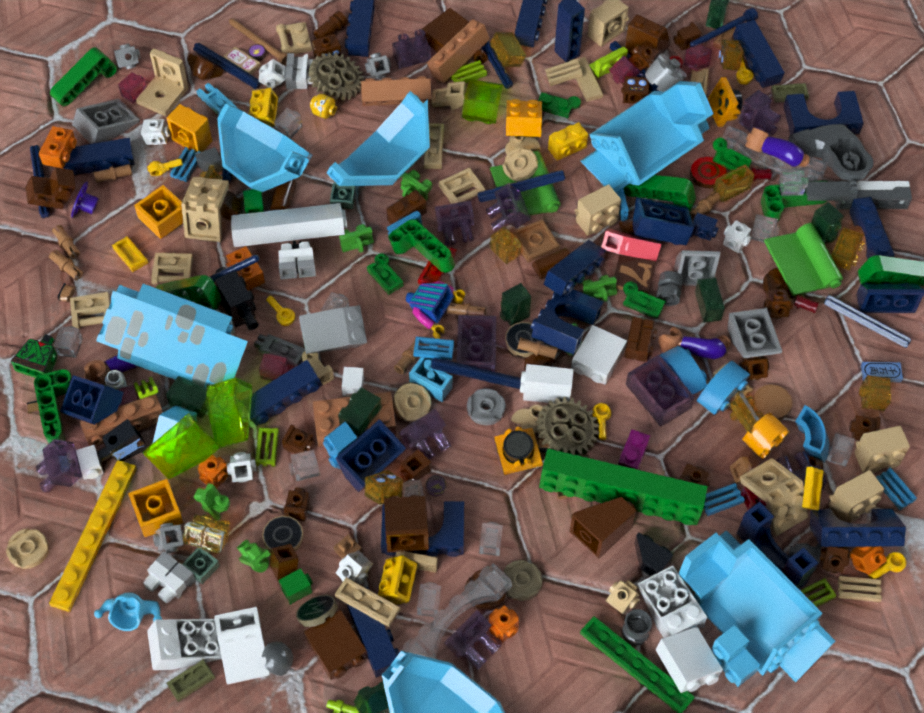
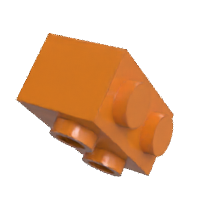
[39,126,77,168]
[225,246,265,291]

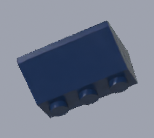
[632,197,694,246]
[856,283,924,313]
[60,375,124,425]
[335,419,406,492]

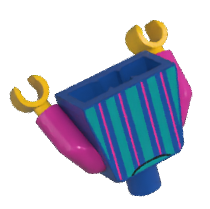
[406,281,465,339]

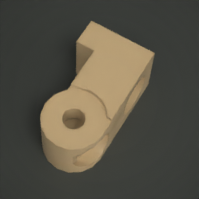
[302,351,334,385]

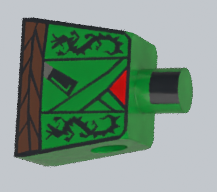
[11,334,57,378]

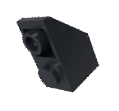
[634,532,673,577]

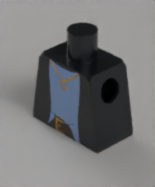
[97,419,148,462]

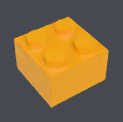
[506,99,542,137]
[167,104,213,152]
[134,185,183,239]
[128,479,184,537]

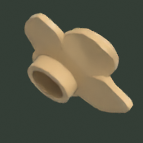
[505,136,540,154]
[511,405,543,435]

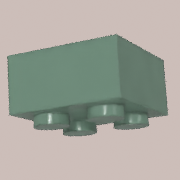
[330,183,356,209]
[182,546,220,584]

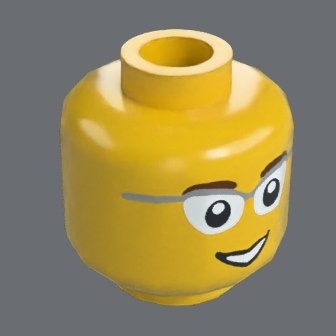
[310,94,337,119]

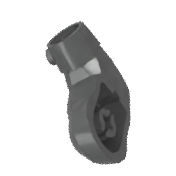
[788,124,874,181]

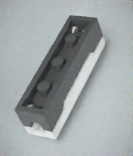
[835,180,912,209]

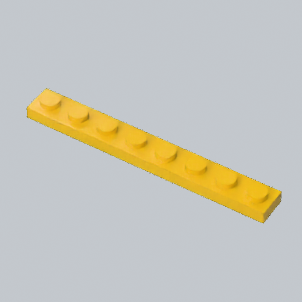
[49,460,137,612]

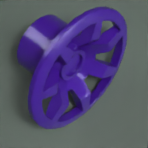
[71,181,99,218]

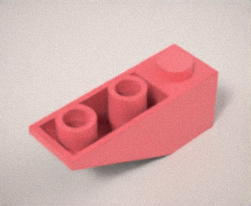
[601,229,662,262]

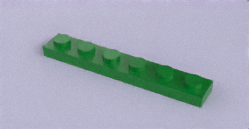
[580,616,695,713]

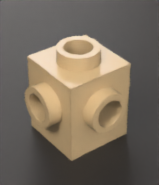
[606,580,641,614]

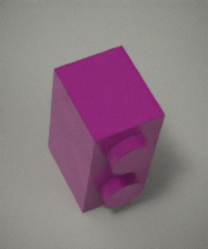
[618,429,650,470]

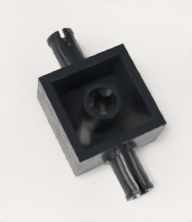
[215,267,259,330]

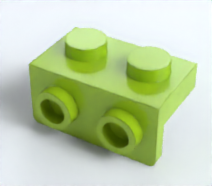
[589,46,628,78]

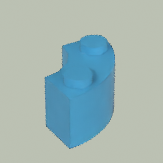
[659,346,707,397]
[697,361,750,415]
[795,405,830,463]
[323,421,357,469]

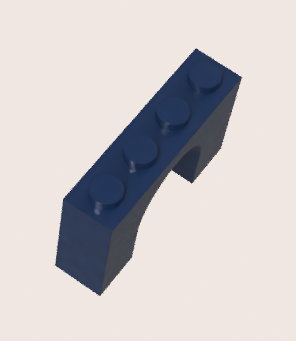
[783,91,864,135]
[531,289,604,355]
[381,500,464,557]
[737,502,818,590]
[810,509,906,547]

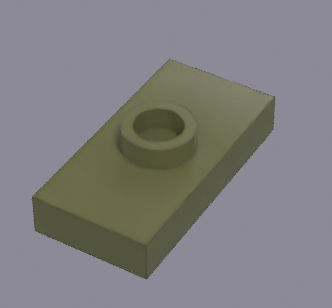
[771,83,809,103]
[166,659,215,702]

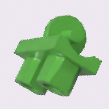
[401,169,432,200]
[339,224,374,253]
[583,275,617,302]
[194,483,230,520]
[237,540,271,573]

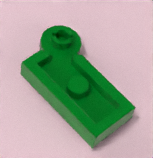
[538,92,581,118]
[712,138,752,176]
[367,253,404,295]
[623,281,665,320]

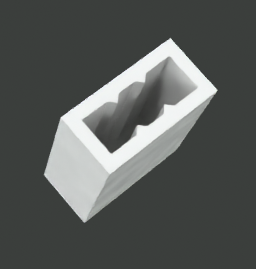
[571,325,627,385]
[520,364,574,403]
[656,627,723,693]

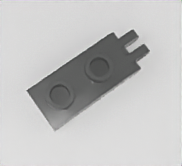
[254,334,305,367]

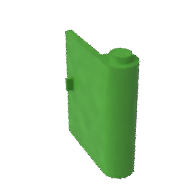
[490,151,561,219]
[764,223,843,296]

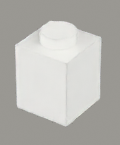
[342,367,364,397]
[75,445,104,480]

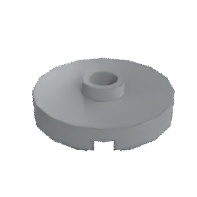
[467,388,506,426]

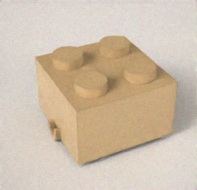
[587,0,629,47]
[575,184,621,236]
[854,426,910,473]
[828,470,884,523]

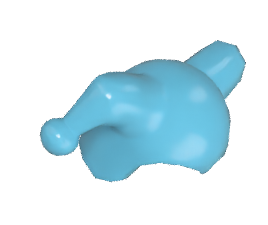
[94,592,163,631]

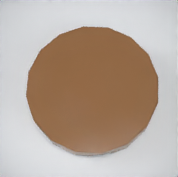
[752,384,792,421]

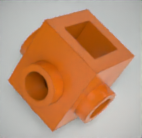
[198,454,229,489]
[849,546,887,574]
[488,605,519,642]

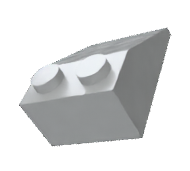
[72,99,140,144]
[674,250,720,286]
[299,305,367,354]
[727,308,782,358]

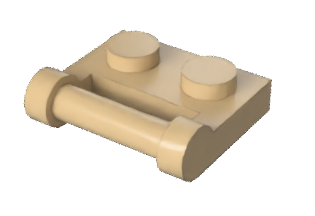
[276,22,312,54]
[439,168,485,209]
[152,253,193,284]
[70,292,110,330]

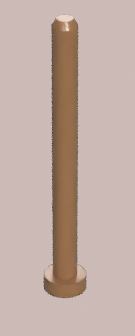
[229,19,287,65]

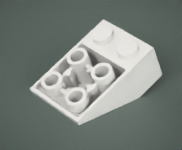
[637,565,707,638]
[214,607,270,685]
[147,619,222,670]

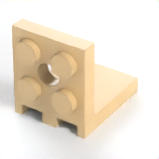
[136,48,189,116]
[181,177,229,242]
[740,458,808,536]

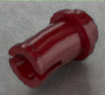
[748,167,772,182]
[794,295,819,313]

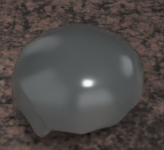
[262,641,294,676]

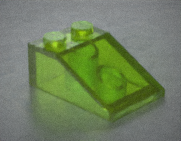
[462,79,503,124]
[206,377,252,448]
[142,413,219,480]

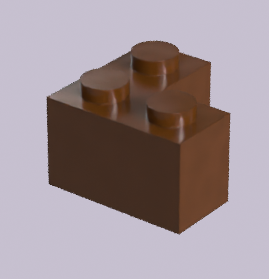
[25,167,76,209]

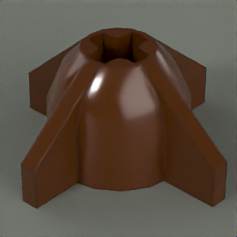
[187,52,224,81]
[220,191,244,221]

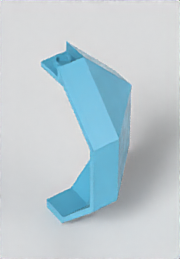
[327,91,430,186]
[217,103,313,192]
[382,651,505,713]

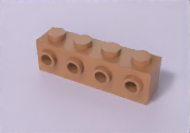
[427,19,490,83]
[361,76,431,106]
[80,394,163,447]

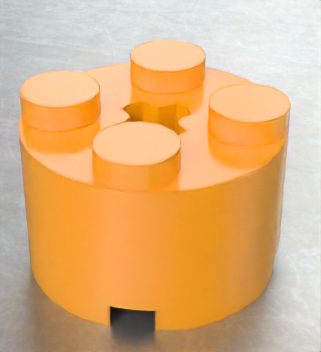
[742,412,790,459]

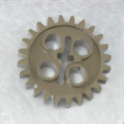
[308,52,364,101]
[536,397,599,456]

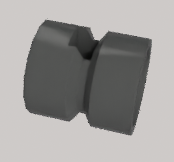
[656,271,683,306]
[622,609,652,646]

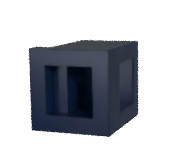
[690,212,719,241]

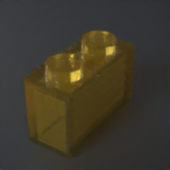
[490,32,526,67]
[713,164,754,203]
[831,227,865,270]

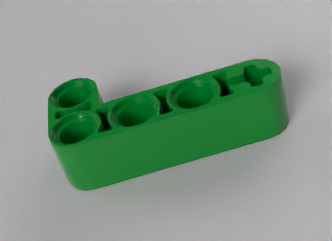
[50,47,117,107]
[623,175,696,213]
[761,180,828,223]
[388,219,455,273]
[857,255,924,287]
[155,275,223,311]
[34,369,72,448]

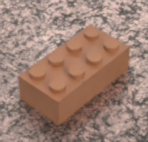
[313,392,396,447]

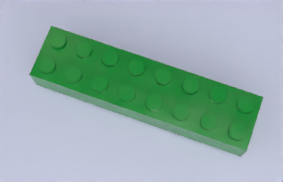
[539,448,708,526]

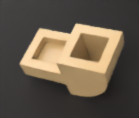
[431,82,466,110]

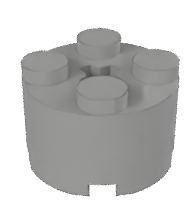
[645,53,687,92]

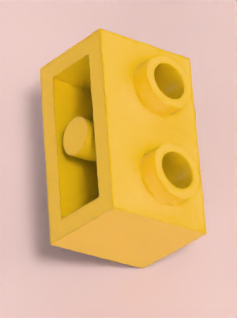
[248,88,279,127]
[548,122,588,161]
[378,555,417,605]

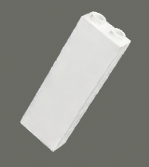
[231,203,347,247]

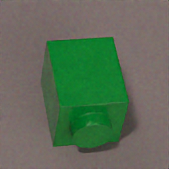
[243,189,264,214]
[279,568,313,605]

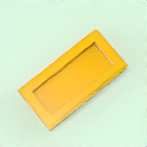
[112,236,148,272]
[802,467,824,511]

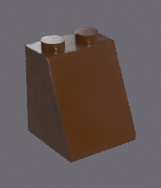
[625,14,670,60]
[384,495,429,553]
[569,497,637,559]

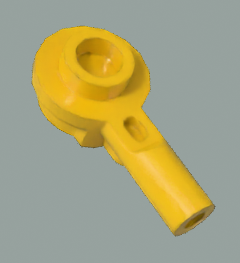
[736,55,753,85]
[147,158,183,176]
[266,296,295,326]
[592,403,611,440]
[868,552,906,579]

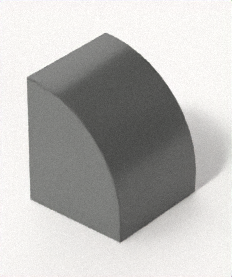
[195,147,223,173]

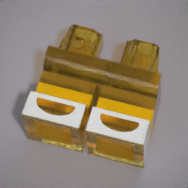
[183,514,230,554]

